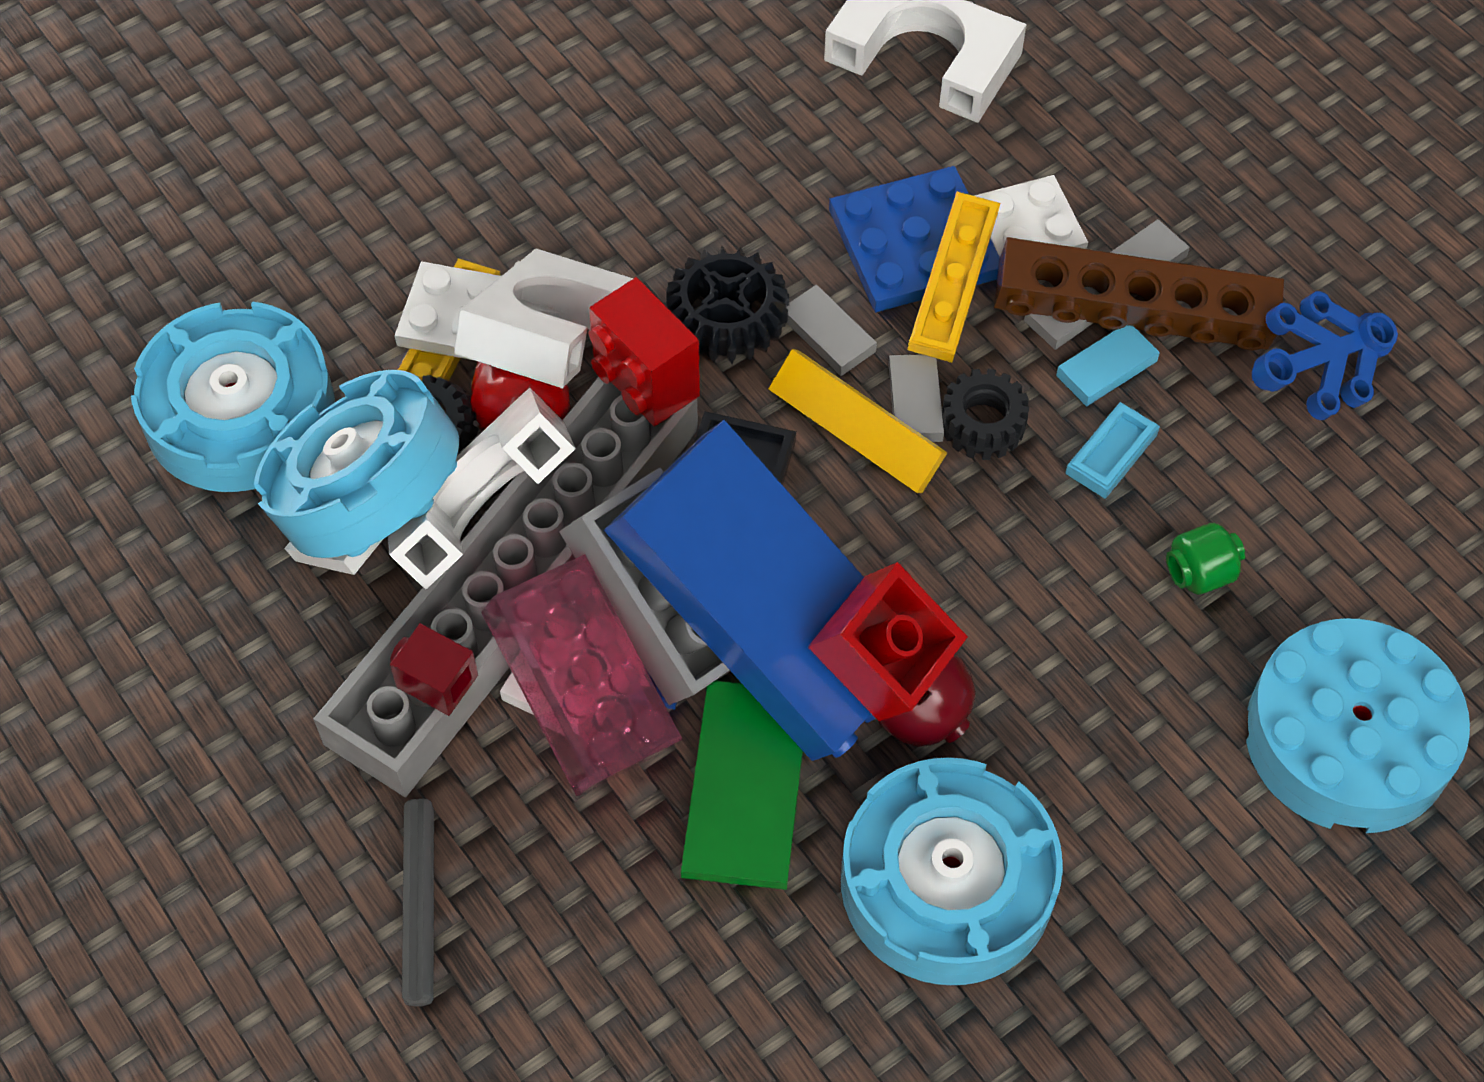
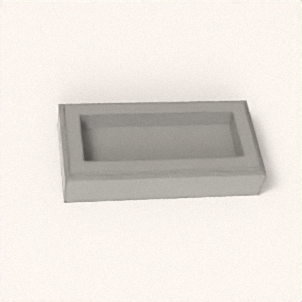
[786,284,877,376]
[888,354,944,442]

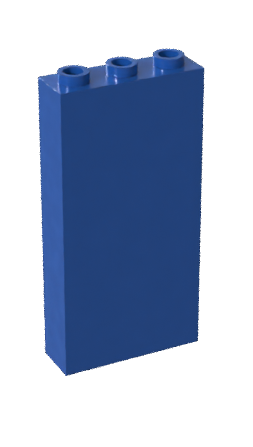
[604,420,875,761]

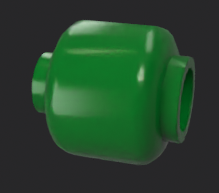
[1166,522,1245,595]

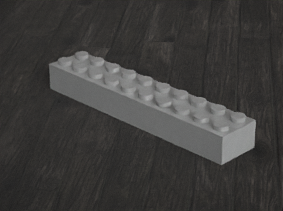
[313,377,698,798]

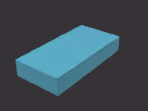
[1056,325,1160,407]
[1065,402,1160,499]

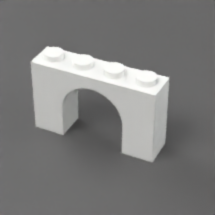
[824,0,1026,123]
[452,249,633,388]
[388,387,575,589]

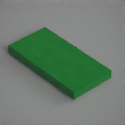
[681,681,803,890]

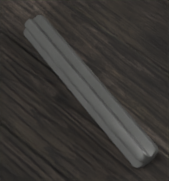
[402,798,434,1006]

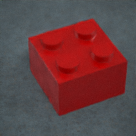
[588,277,700,427]
[808,562,968,721]

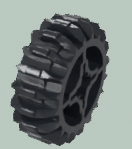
[664,246,789,364]

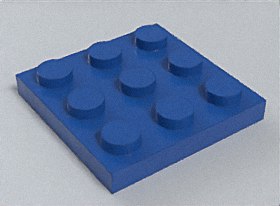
[829,166,1000,313]

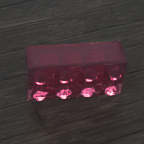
[481,554,682,797]

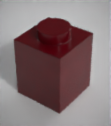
[390,623,478,716]

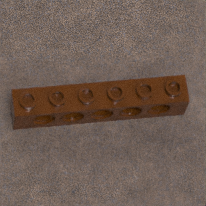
[994,237,1284,350]

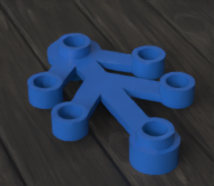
[1252,291,1398,421]

